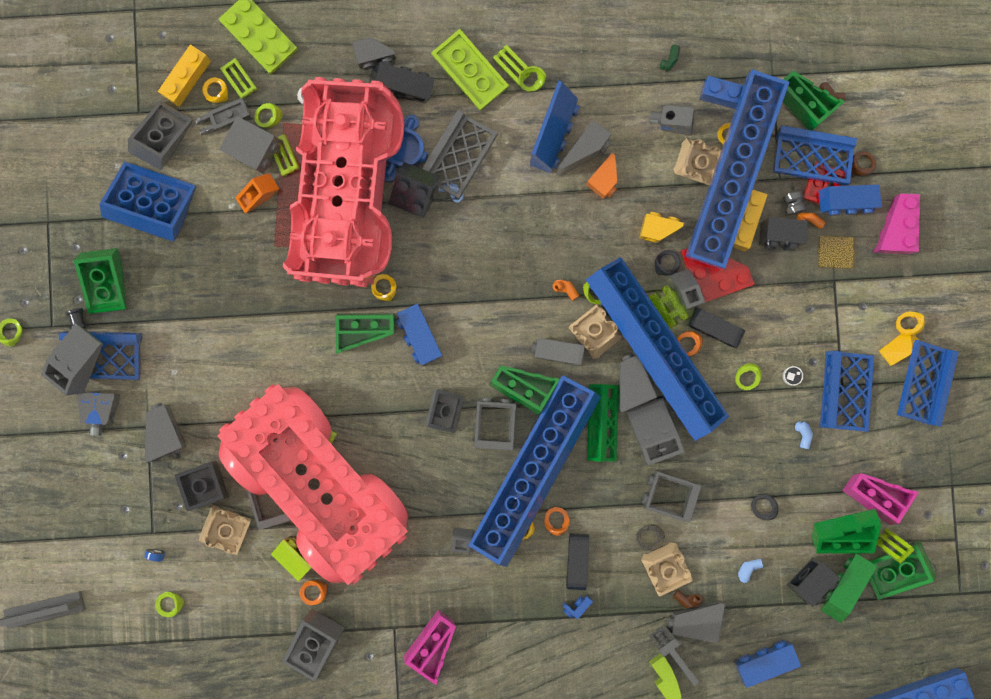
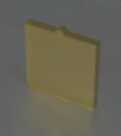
[817,236,855,269]

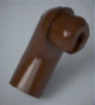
[819,82,845,101]
[672,590,703,608]

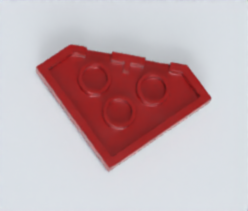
[680,248,755,303]

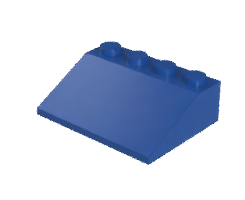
[530,80,580,173]
[99,161,196,242]

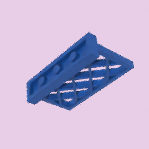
[773,125,857,185]
[59,331,142,380]
[897,340,959,427]
[820,351,874,432]

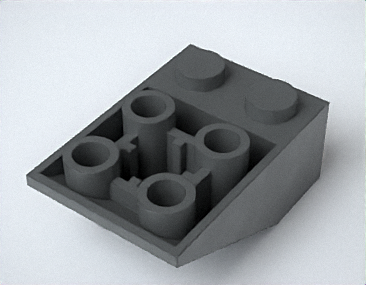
[41,323,103,396]
[626,398,685,465]

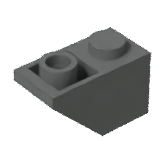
[352,37,396,70]
[670,269,705,311]

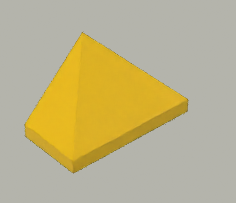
[879,328,919,366]

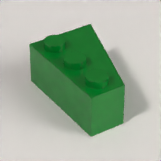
[783,71,845,130]
[335,313,395,354]
[489,365,560,415]
[812,509,881,554]
[821,553,877,623]

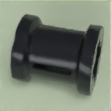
[66,308,88,330]

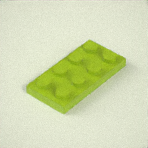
[218,0,298,75]
[431,29,509,111]

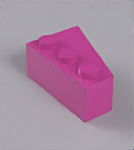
[873,194,920,255]
[842,473,919,525]
[403,610,456,685]

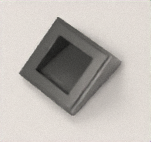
[451,528,473,554]

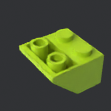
[271,536,312,582]

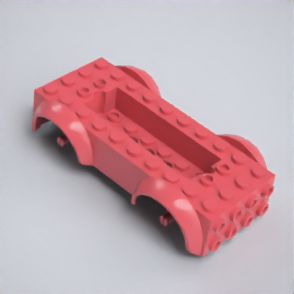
[283,77,404,287]
[217,384,408,585]

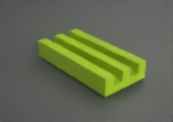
[493,45,532,86]
[220,58,258,99]
[274,134,301,177]
[877,528,914,563]

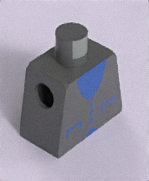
[650,105,694,136]
[77,392,120,436]

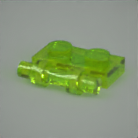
[649,285,689,329]

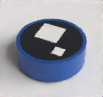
[144,549,165,562]

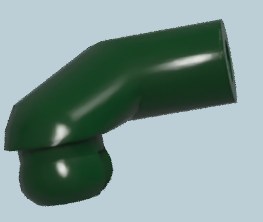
[659,44,680,72]

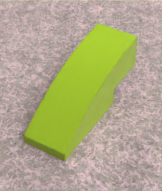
[649,653,681,699]

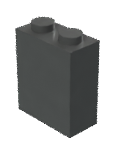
[219,116,282,174]

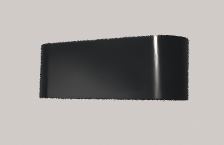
[687,307,746,349]
[566,533,589,591]

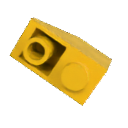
[639,212,684,243]

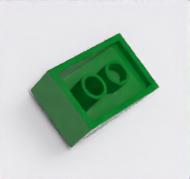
[73,248,127,314]
[869,540,936,600]

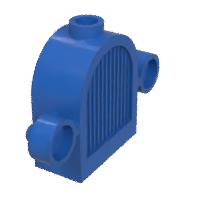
[384,115,428,183]

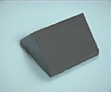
[425,389,464,433]

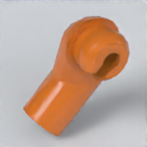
[796,213,826,229]
[552,280,580,301]

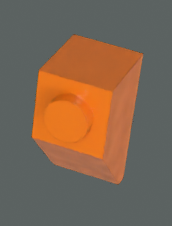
[586,153,617,199]
[235,173,279,214]

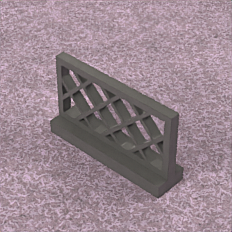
[422,110,498,199]
[0,591,85,629]
[649,625,699,686]

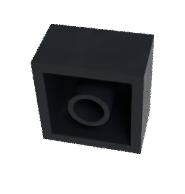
[389,162,440,218]
[759,217,808,252]
[175,461,229,512]
[787,557,840,607]

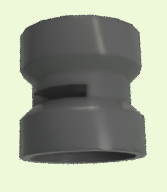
[783,191,807,215]

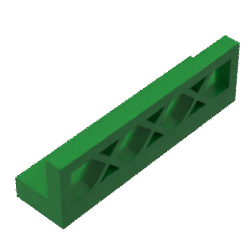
[587,384,619,462]

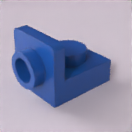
[562,595,593,619]

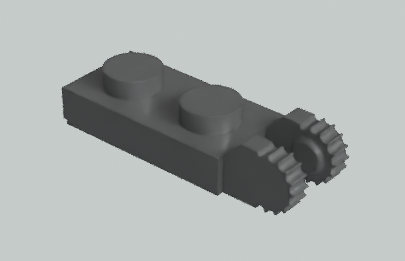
[195,98,251,135]

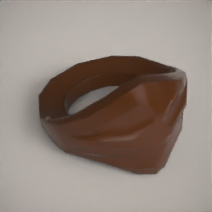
[851,151,876,176]

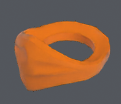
[677,331,703,356]
[544,507,570,536]
[299,580,327,606]

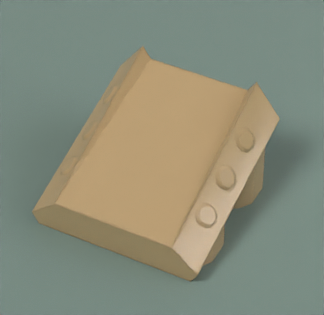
[673,138,721,185]
[569,304,623,359]
[199,505,251,555]
[641,542,693,596]

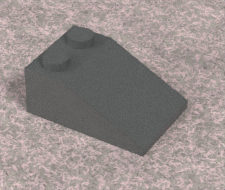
[128,101,193,170]
[557,120,611,176]
[282,609,345,682]

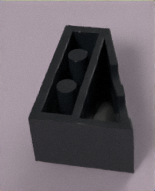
[369,61,435,103]

